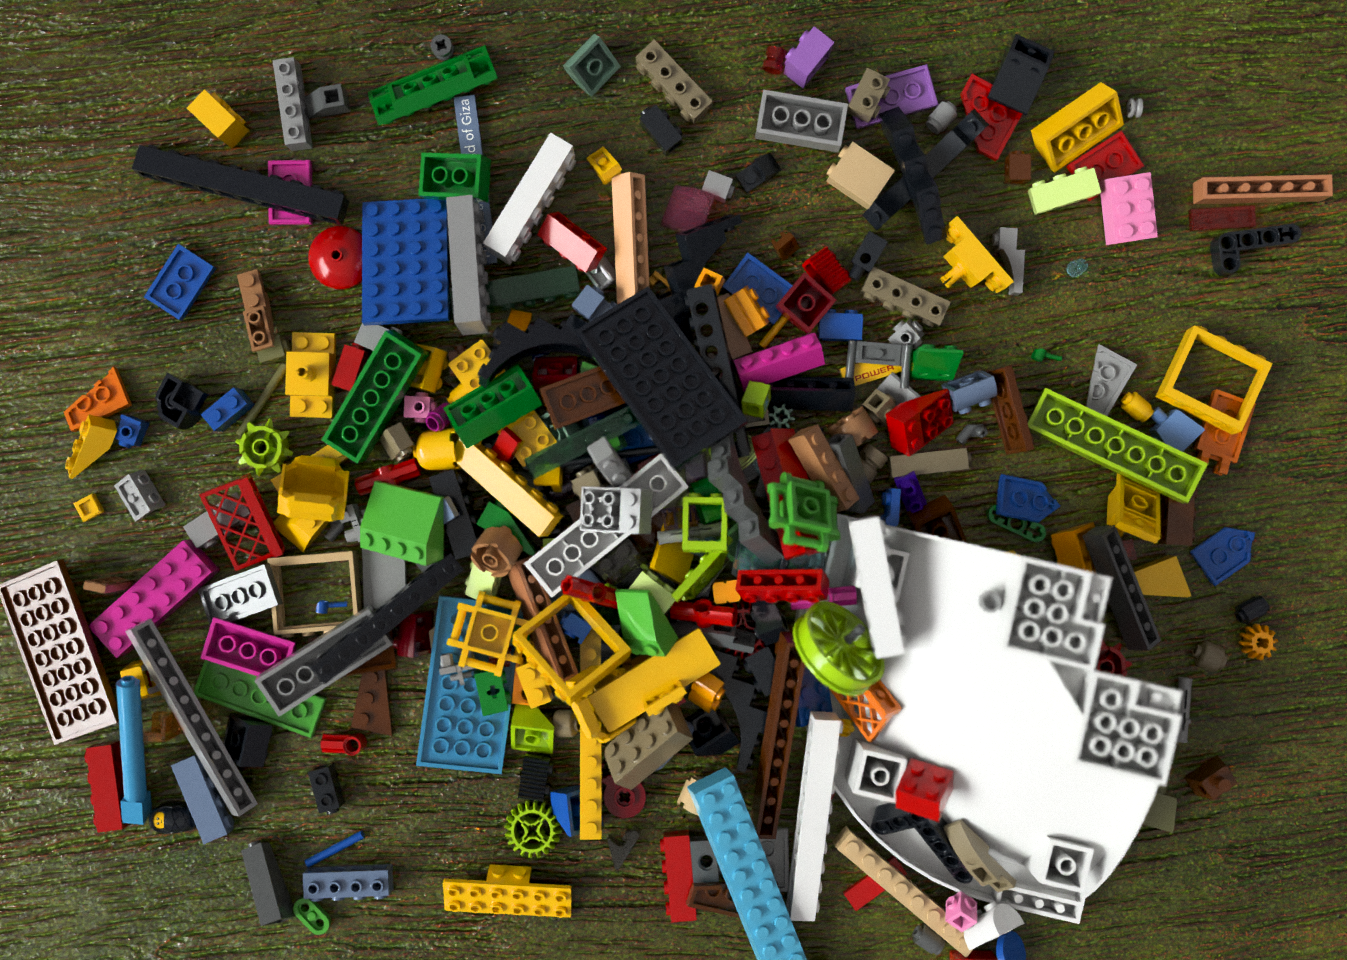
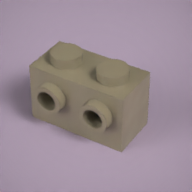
[847,68,891,123]
[571,464,610,500]

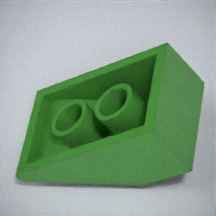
[615,589,678,657]

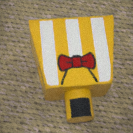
[120,659,162,701]

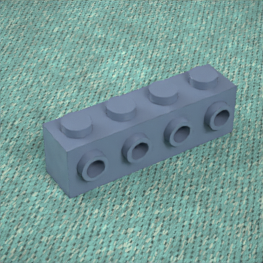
[303,864,393,902]

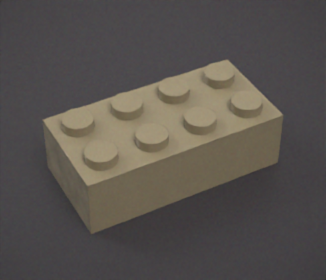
[602,703,693,790]

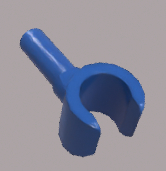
[316,600,347,614]

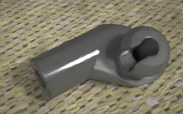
[955,424,988,445]

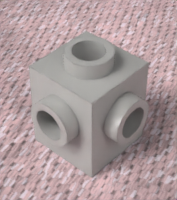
[888,319,924,350]

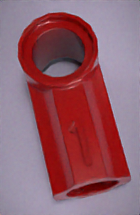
[321,733,367,756]

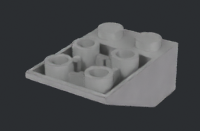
[580,487,653,534]

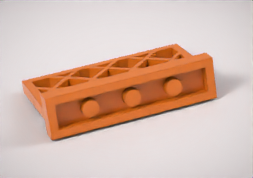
[829,680,902,743]

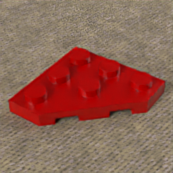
[960,74,1022,162]

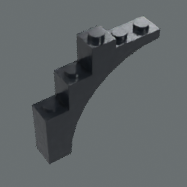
[878,106,947,245]
[477,314,594,388]
[709,646,768,772]

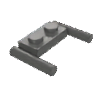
[845,340,913,389]

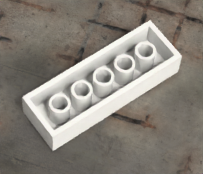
[483,132,576,265]
[848,515,907,659]

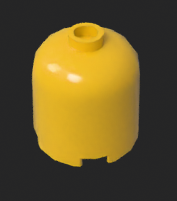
[413,427,462,470]

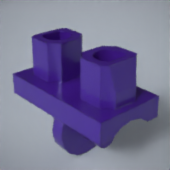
[894,471,927,513]

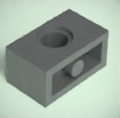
[690,835,722,883]

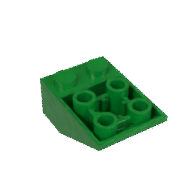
[909,344,964,381]

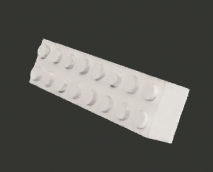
[524,454,688,598]

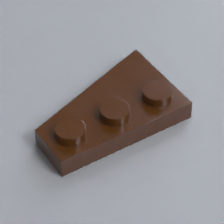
[351,670,394,736]

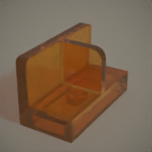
[143,711,181,742]

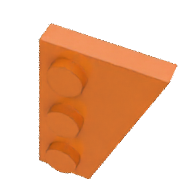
[64,366,132,432]

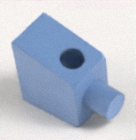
[1149,407,1205,452]

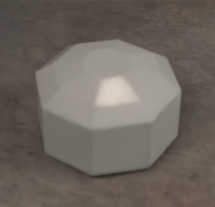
[978,590,1002,613]

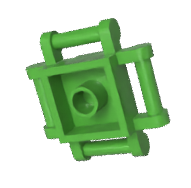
[767,472,841,553]

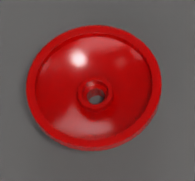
[308,226,362,290]

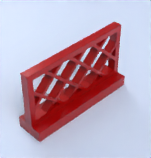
[199,473,286,571]

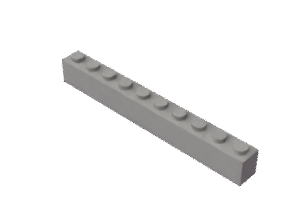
[125,619,258,816]

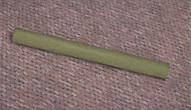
[236,363,286,437]

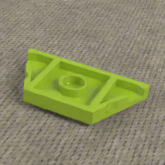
[671,536,733,602]

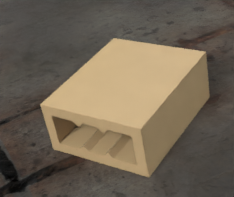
[826,142,895,209]

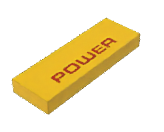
[839,363,902,386]

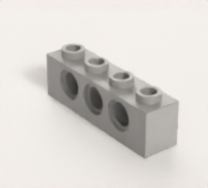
[273,57,313,151]

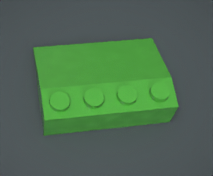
[360,481,444,566]

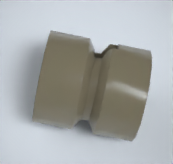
[859,443,888,483]

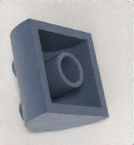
[941,370,997,414]

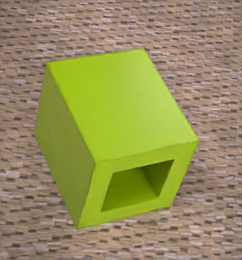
[742,381,771,418]

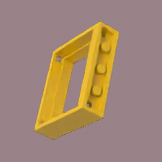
[1155,325,1273,435]
[512,594,631,706]

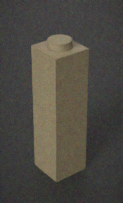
[887,448,971,478]

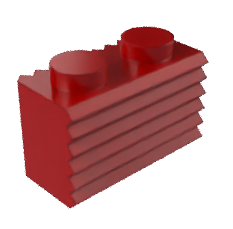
[801,246,851,295]

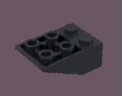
[987,34,1055,115]

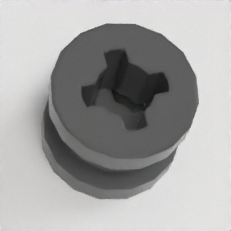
[431,34,454,61]

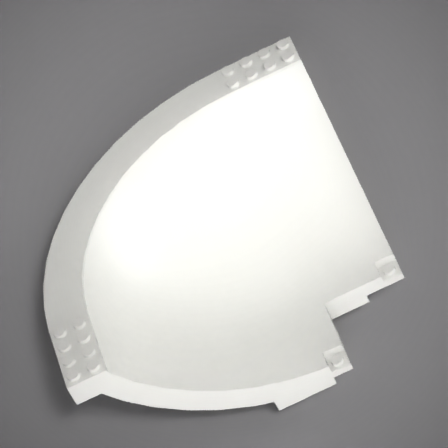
[794,514,1183,924]

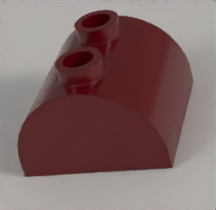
[776,272,837,333]
[532,356,578,394]
[393,610,434,658]

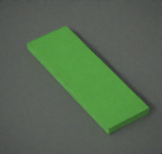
[194,660,328,738]

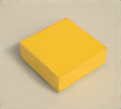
[73,493,105,522]

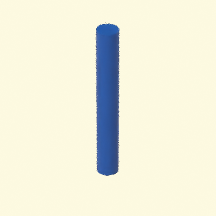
[305,830,365,867]

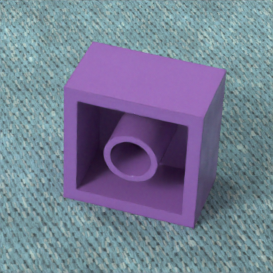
[784,26,834,89]

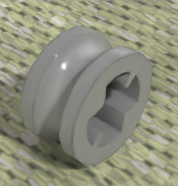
[1126,98,1143,118]

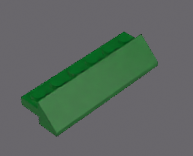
[368,45,498,126]

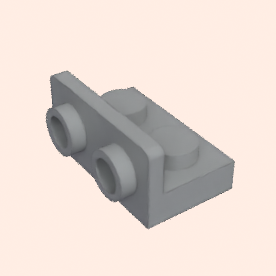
[114,470,165,522]

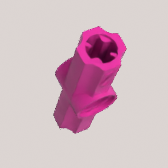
[791,586,857,610]

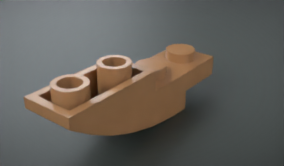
[237,269,275,352]

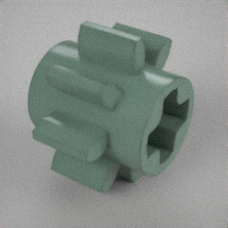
[768,404,795,429]

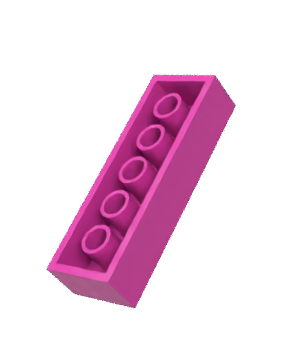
[88,539,220,658]

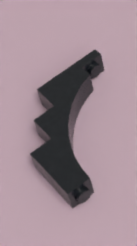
[863,109,989,230]
[656,214,742,342]

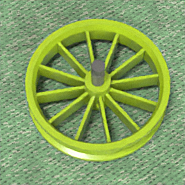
[793,601,885,696]

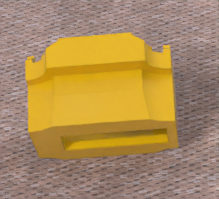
[277,455,349,522]
[566,666,637,743]

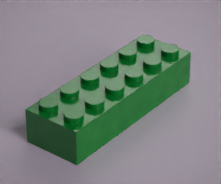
[322,330,430,464]

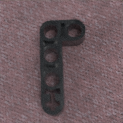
[1210,224,1301,276]

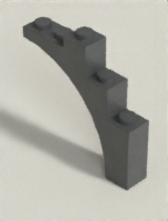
[707,433,784,564]

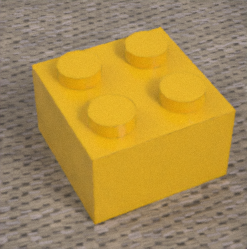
[187,89,250,149]

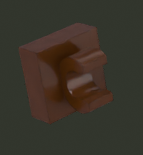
[771,232,800,261]

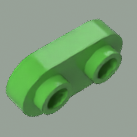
[293,896,331,935]

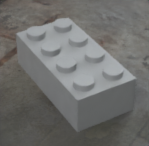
[755,90,848,152]

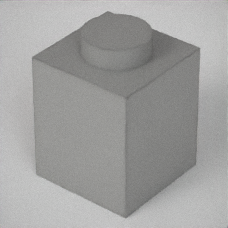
[701,170,735,203]

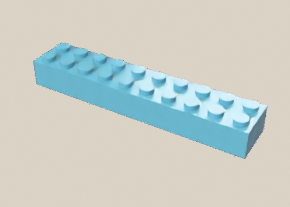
[687,767,807,960]

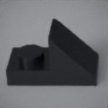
[735,153,782,194]

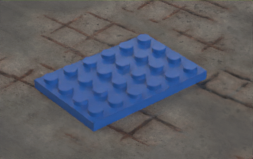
[362,199,450,326]

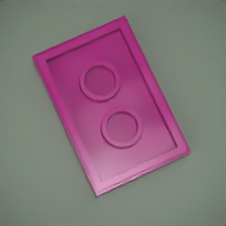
[268,160,313,225]

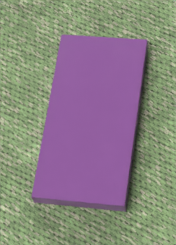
[845,64,939,130]

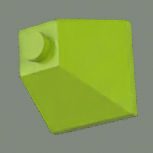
[511,704,554,754]

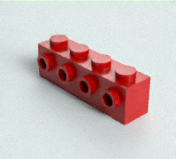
[735,569,830,603]

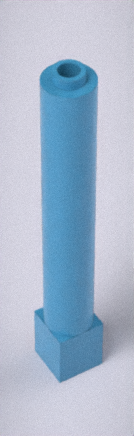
[116,675,152,825]

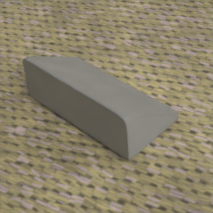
[585,255,616,291]
[877,372,921,406]

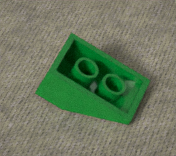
[477,500,539,556]

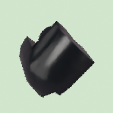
[155,373,208,429]

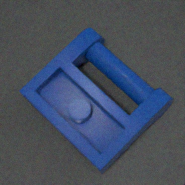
[879,488,901,527]

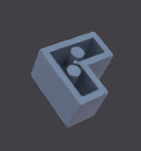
[572,285,617,322]

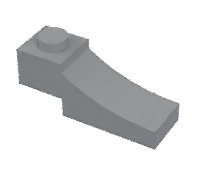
[992,227,1025,296]

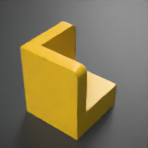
[533,464,563,492]

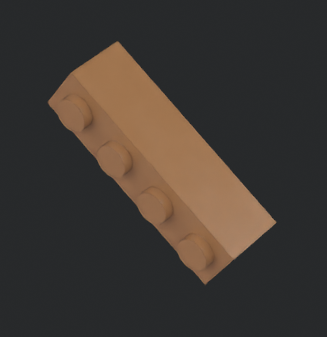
[788,424,860,512]

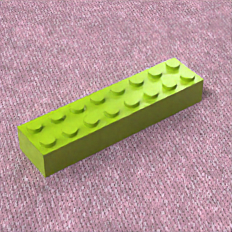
[1028,388,1208,504]

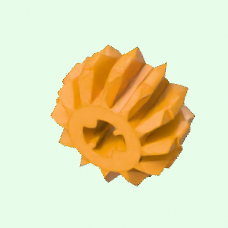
[1238,623,1279,660]

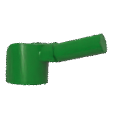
[1031,348,1063,362]

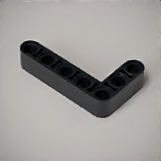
[871,802,973,884]

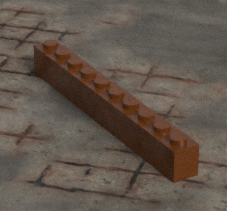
[750,631,805,839]

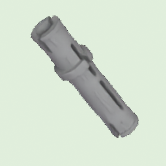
[657,522,721,545]
[1176,677,1193,743]

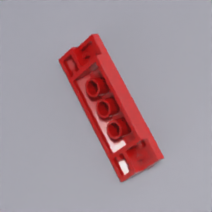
[751,428,829,560]

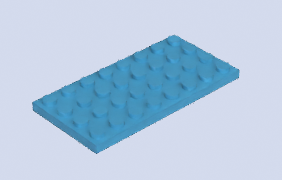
[416,595,523,774]

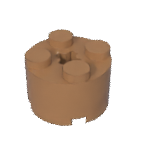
[827,406,879,447]
[471,526,523,577]

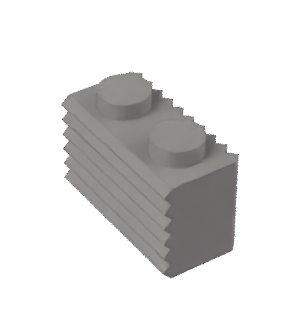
[587,437,631,488]

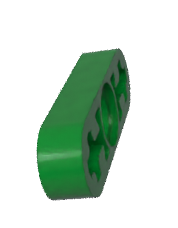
[986,505,1046,542]

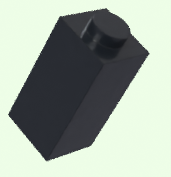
[639,105,683,156]
[308,762,345,815]

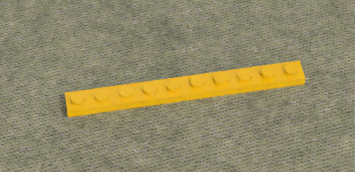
[580,628,602,840]

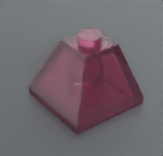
[660,185,715,233]

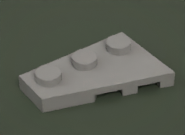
[1085,344,1137,416]

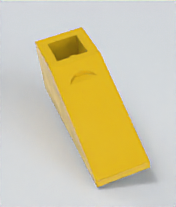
[65,414,117,479]

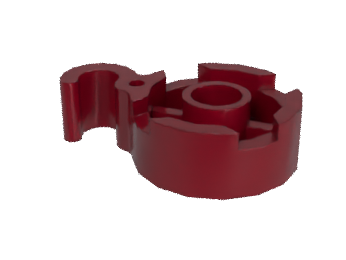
[602,760,646,818]

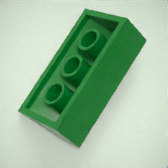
[444,365,543,449]

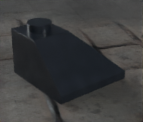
[685,707,740,756]

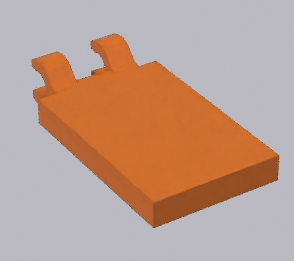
[1194,389,1256,476]

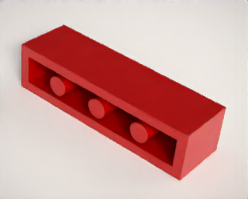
[84,741,130,833]
[660,830,697,923]

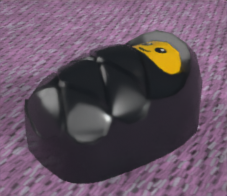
[149,801,196,834]

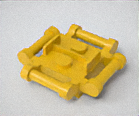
[446,590,528,677]

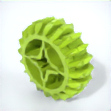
[504,800,562,858]

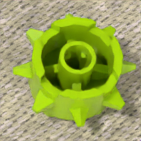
[235,419,293,476]

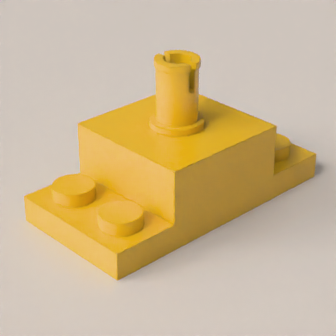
[940,216,1014,293]
[285,332,337,418]
[1107,473,1160,544]

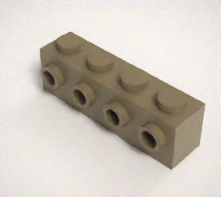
[636,40,713,124]
[860,267,951,329]

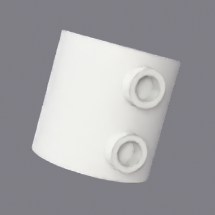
[964,901,1025,950]

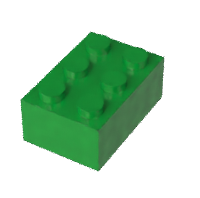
[418,152,491,203]

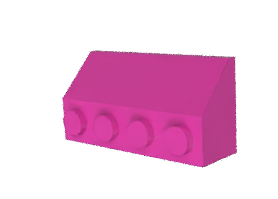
[731,332,825,392]
[201,617,296,676]

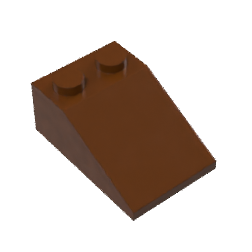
[906,495,968,544]

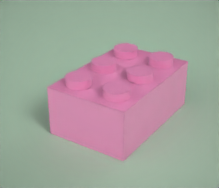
[1099,172,1158,245]

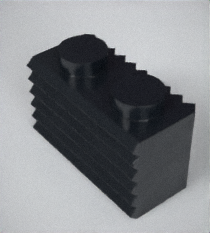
[518,752,554,802]

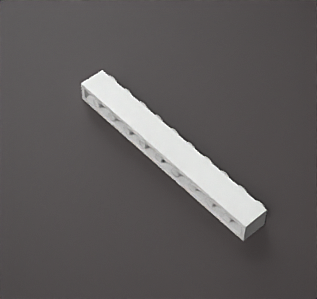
[786,711,843,921]

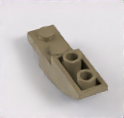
[944,820,1016,893]

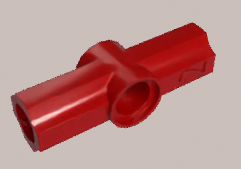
[354,458,421,496]
[561,575,618,609]
[670,599,738,628]

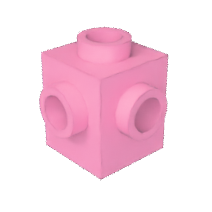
[404,392,437,423]
[945,891,977,932]

